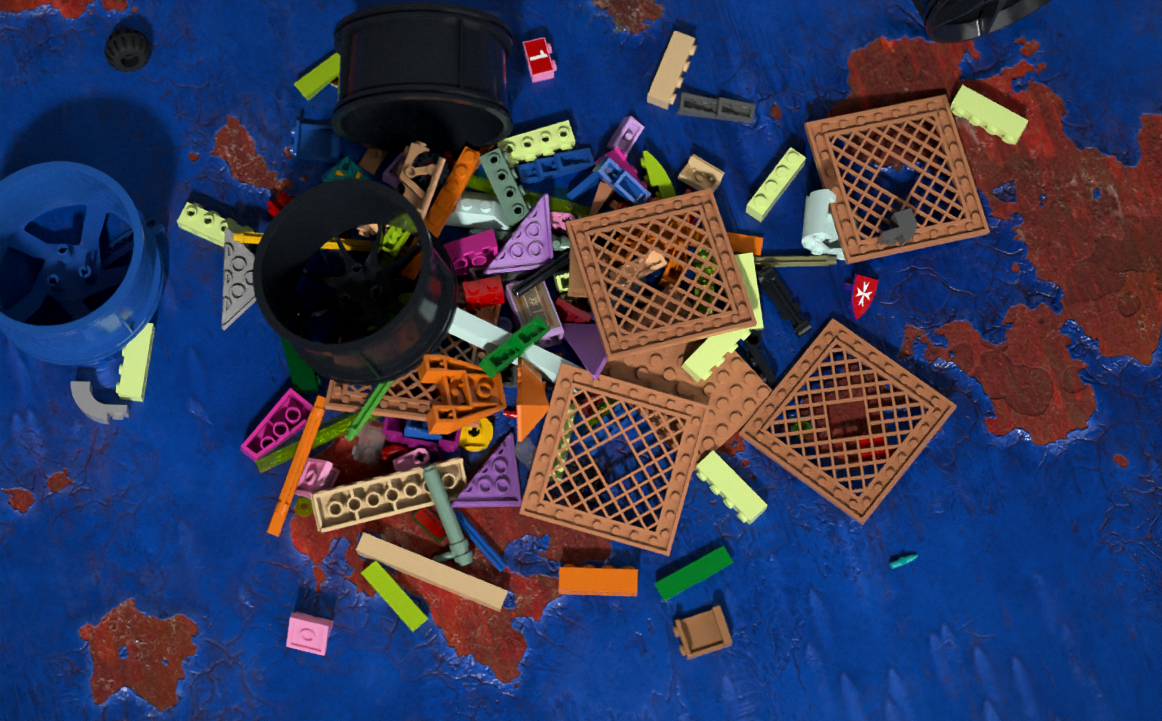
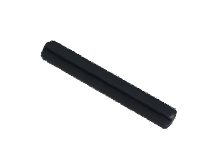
[512,251,569,298]

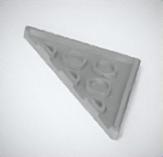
[221,227,256,331]

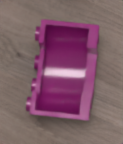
[382,388,462,454]

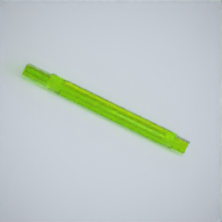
[466,175,591,217]
[255,413,381,473]

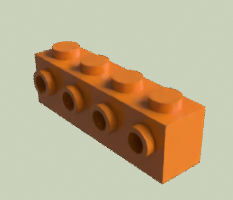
[559,564,638,597]

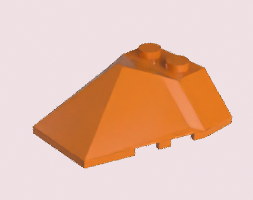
[517,357,550,442]

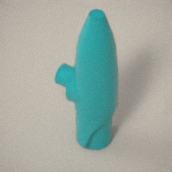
[889,554,918,569]

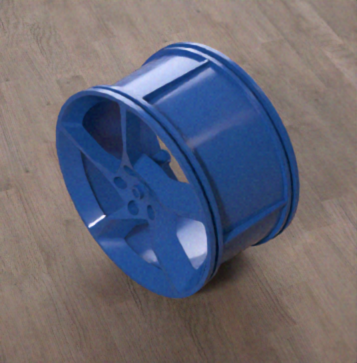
[0,161,165,365]

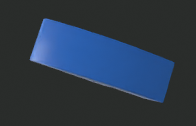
[592,156,652,206]

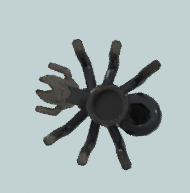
[563,455,612,504]

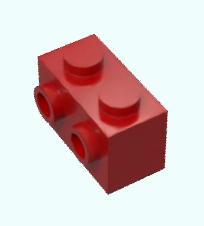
[462,275,505,311]

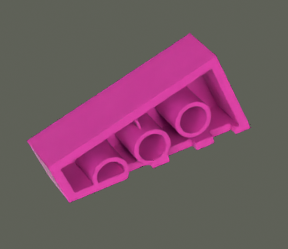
[240,388,313,463]

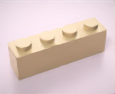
[647,30,697,110]

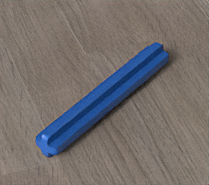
[454,509,507,572]

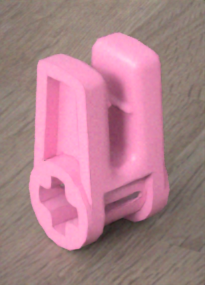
[550,211,575,235]
[393,448,431,472]

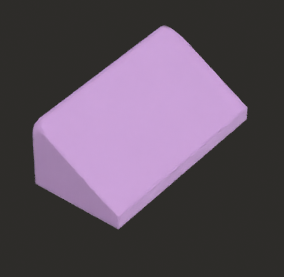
[606,116,644,154]

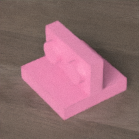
[295,457,340,500]
[286,612,334,656]

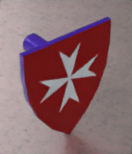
[844,274,879,320]

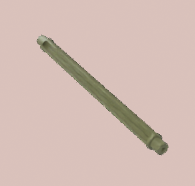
[687,255,837,268]

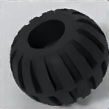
[104,28,151,73]

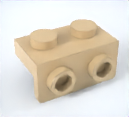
[678,154,725,193]

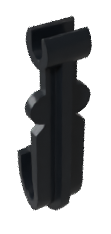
[756,264,812,338]

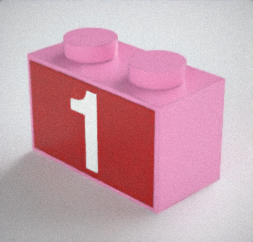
[523,37,557,83]

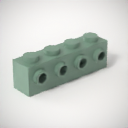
[478,148,532,227]

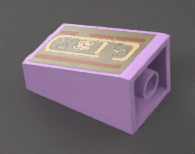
[504,276,564,349]

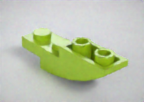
[640,151,676,199]

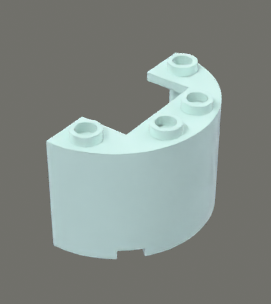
[802,189,859,260]

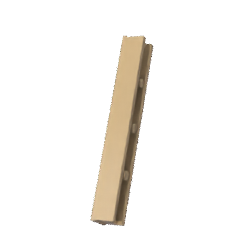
[356,532,508,612]

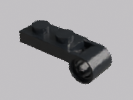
[743,330,777,387]

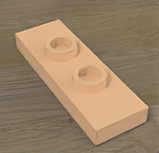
[608,247,667,291]

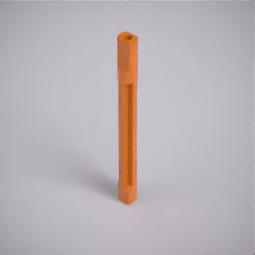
[266,395,326,537]

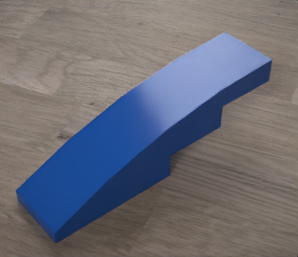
[514,148,595,185]

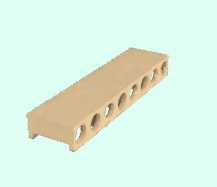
[309,456,467,533]

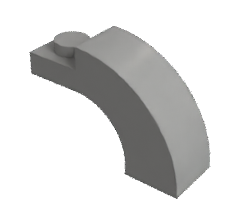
[71,381,130,424]

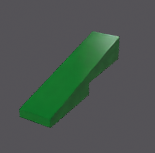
[479,316,551,379]
[654,546,734,602]

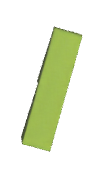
[294,52,340,101]
[379,226,411,266]
[361,560,428,632]

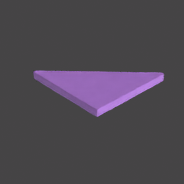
[484,194,554,274]
[561,323,624,380]
[451,433,522,507]

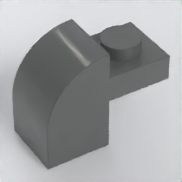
[878,208,917,247]

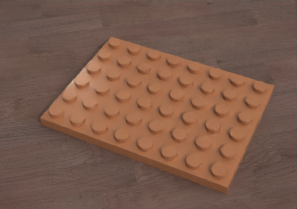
[601,283,773,473]

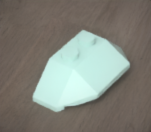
[445,191,512,232]

